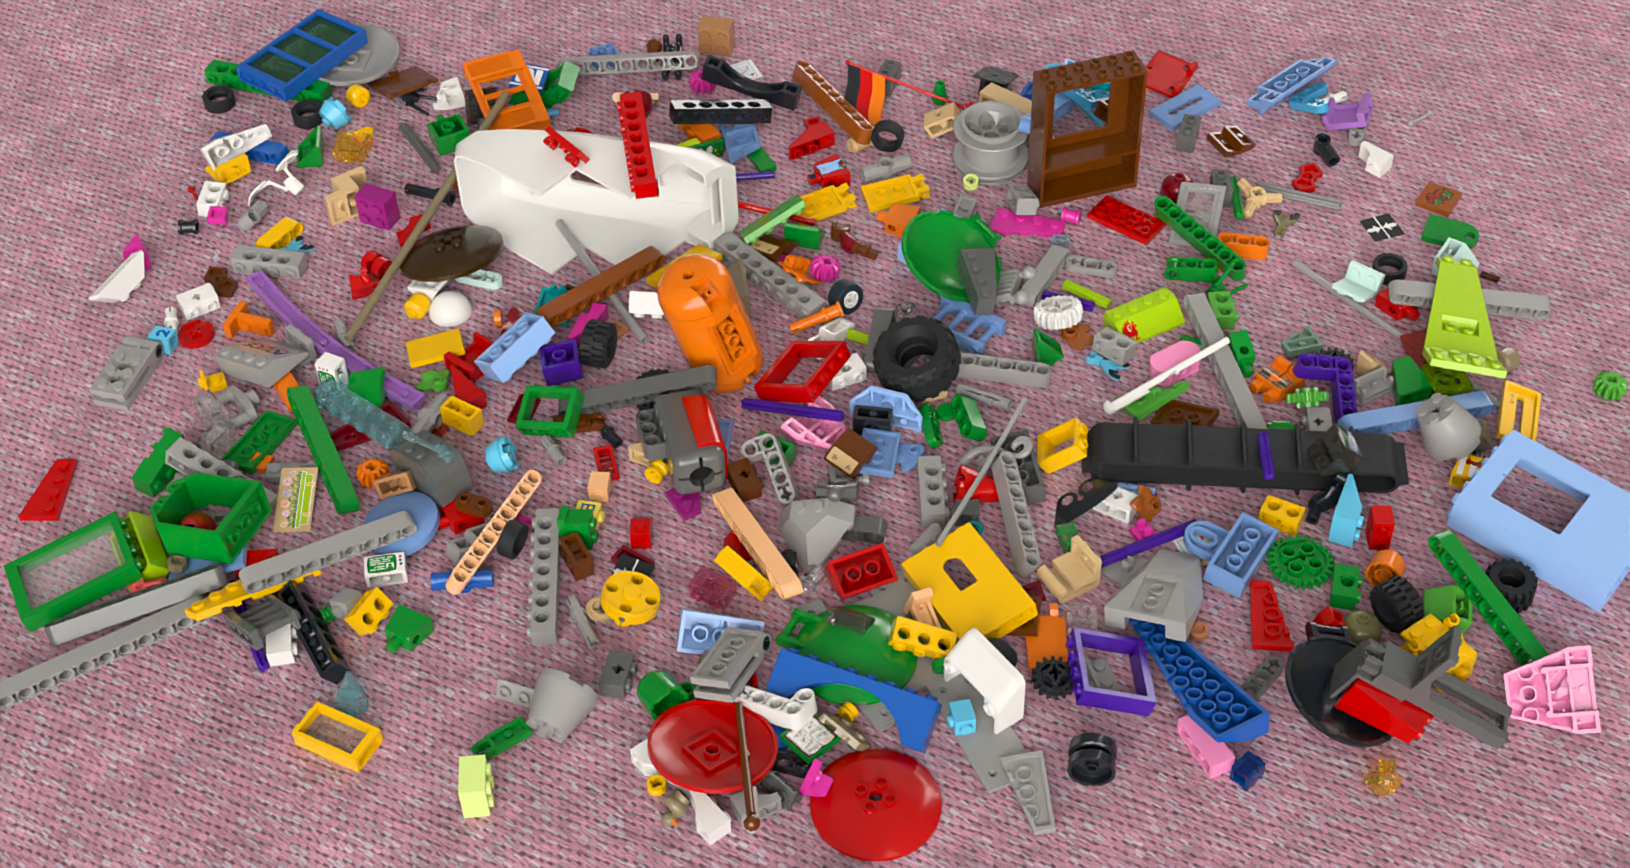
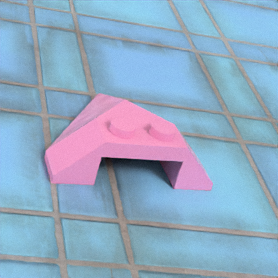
[781,395,847,450]

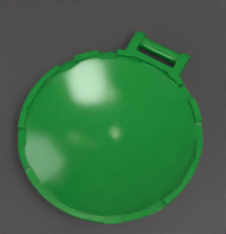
[901,210,1002,302]
[775,605,918,705]

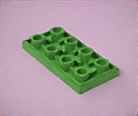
[738,194,806,244]

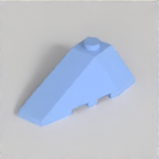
[676,608,765,654]

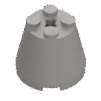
[1416,393,1482,463]
[526,668,598,744]

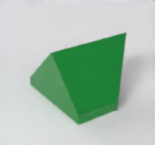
[1032,329,1064,366]

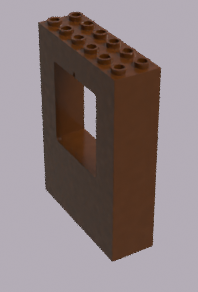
[1027,50,1148,208]

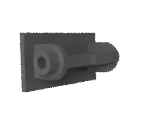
[760,770,803,811]

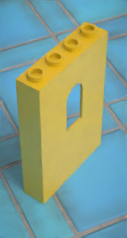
[901,523,1038,643]

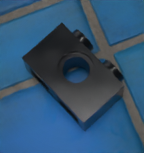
[853,405,893,435]

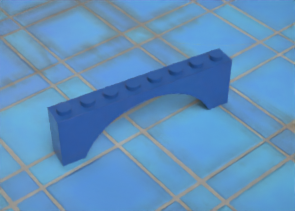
[766,647,942,754]

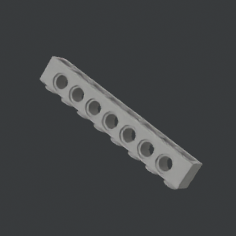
[713,232,826,319]
[527,508,560,646]

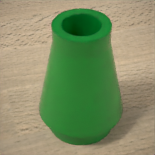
[931,80,948,105]

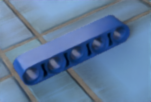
[208,131,289,165]

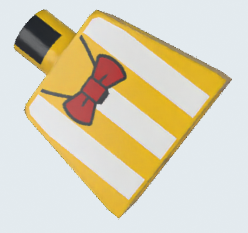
[1448,451,1484,488]

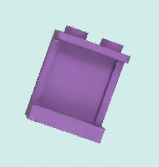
[1322,93,1374,130]

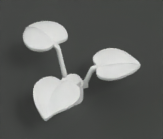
[248,149,305,207]

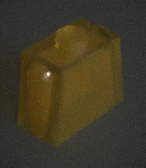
[333,132,373,163]

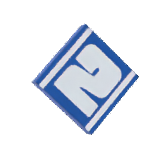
[509,64,550,95]

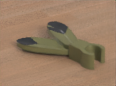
[1273,210,1300,238]

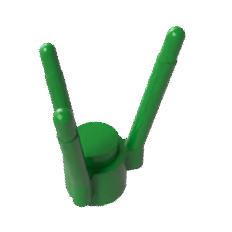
[1206,263,1248,295]

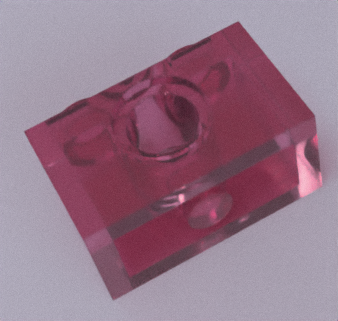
[688,567,737,611]

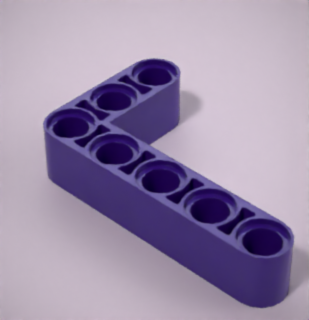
[1292,354,1357,432]

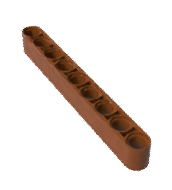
[792,61,874,145]
[536,246,666,328]

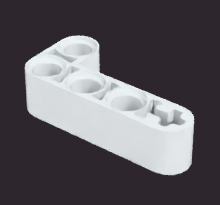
[734,685,818,730]

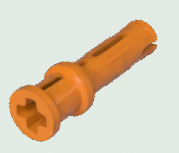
[788,301,844,335]

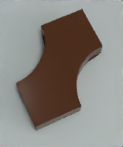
[204,266,238,298]

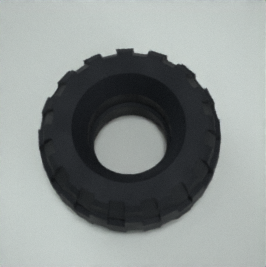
[872,315,961,402]

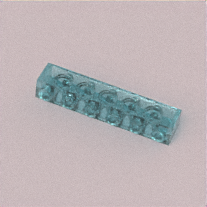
[313,378,412,450]

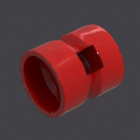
[360,250,392,281]

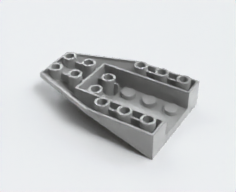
[1104,549,1203,642]

